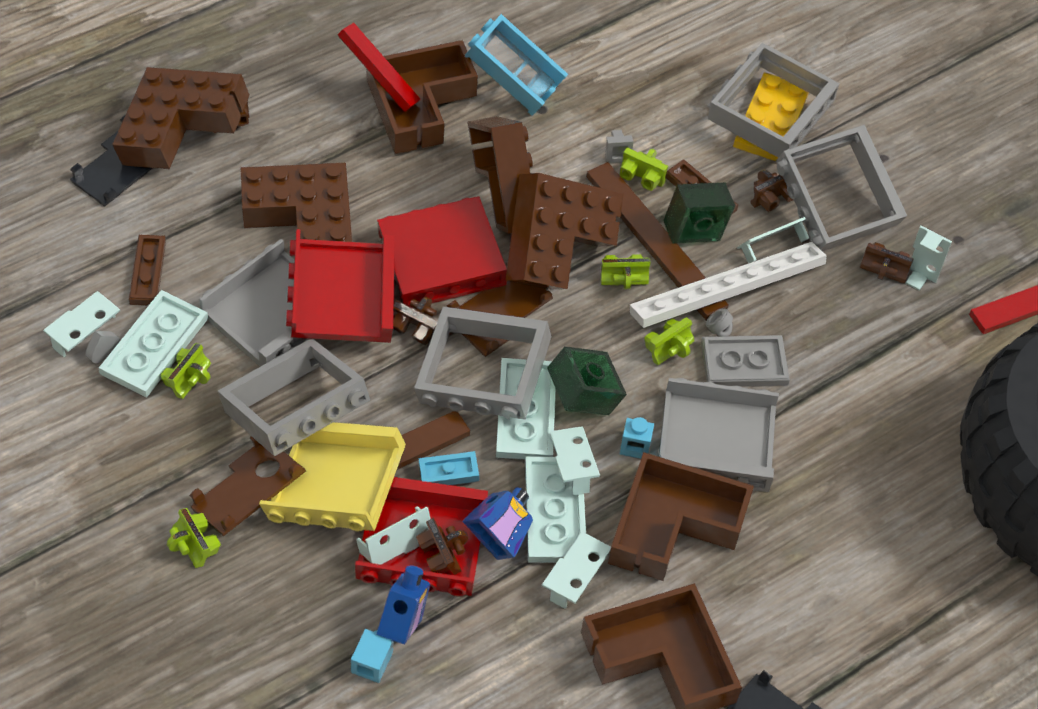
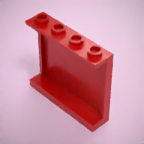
[377,196,507,308]
[286,229,395,343]
[355,477,488,597]

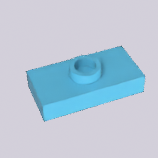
[419,451,479,485]

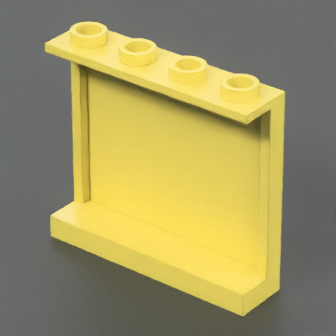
[259,422,406,531]

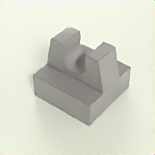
[605,130,633,163]

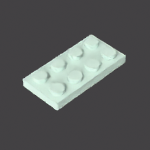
[99,290,208,398]
[496,358,557,459]
[525,457,586,563]

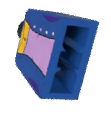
[462,487,533,560]
[376,566,430,645]

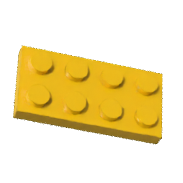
[733,72,809,161]

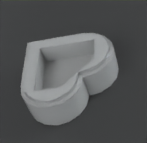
[86,331,120,363]

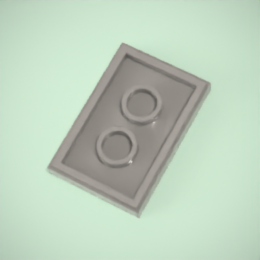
[701,335,790,386]

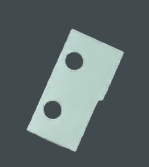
[737,217,809,264]
[905,226,952,291]
[43,291,120,357]
[550,426,600,495]
[356,506,430,564]
[542,531,611,609]

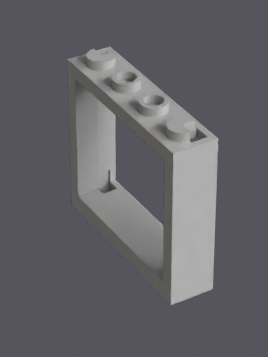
[707,43,840,158]
[776,125,907,251]
[414,307,551,420]
[218,338,370,456]

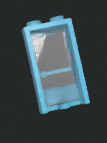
[465,14,568,116]

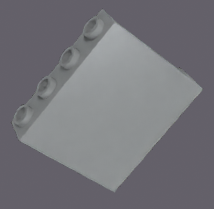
[199,239,310,367]
[659,378,779,492]

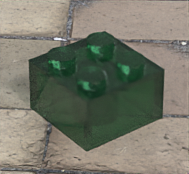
[663,182,735,244]
[547,346,627,415]

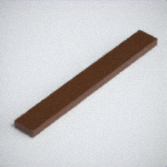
[586,162,729,321]

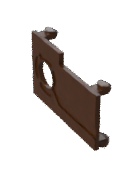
[447,281,553,357]
[189,436,306,536]

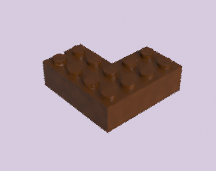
[366,40,478,154]
[112,67,250,169]
[467,116,533,234]
[240,163,352,242]
[505,173,623,290]
[608,452,754,581]
[581,583,742,709]

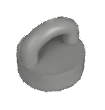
[706,308,733,336]

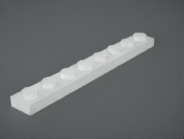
[630,242,827,328]

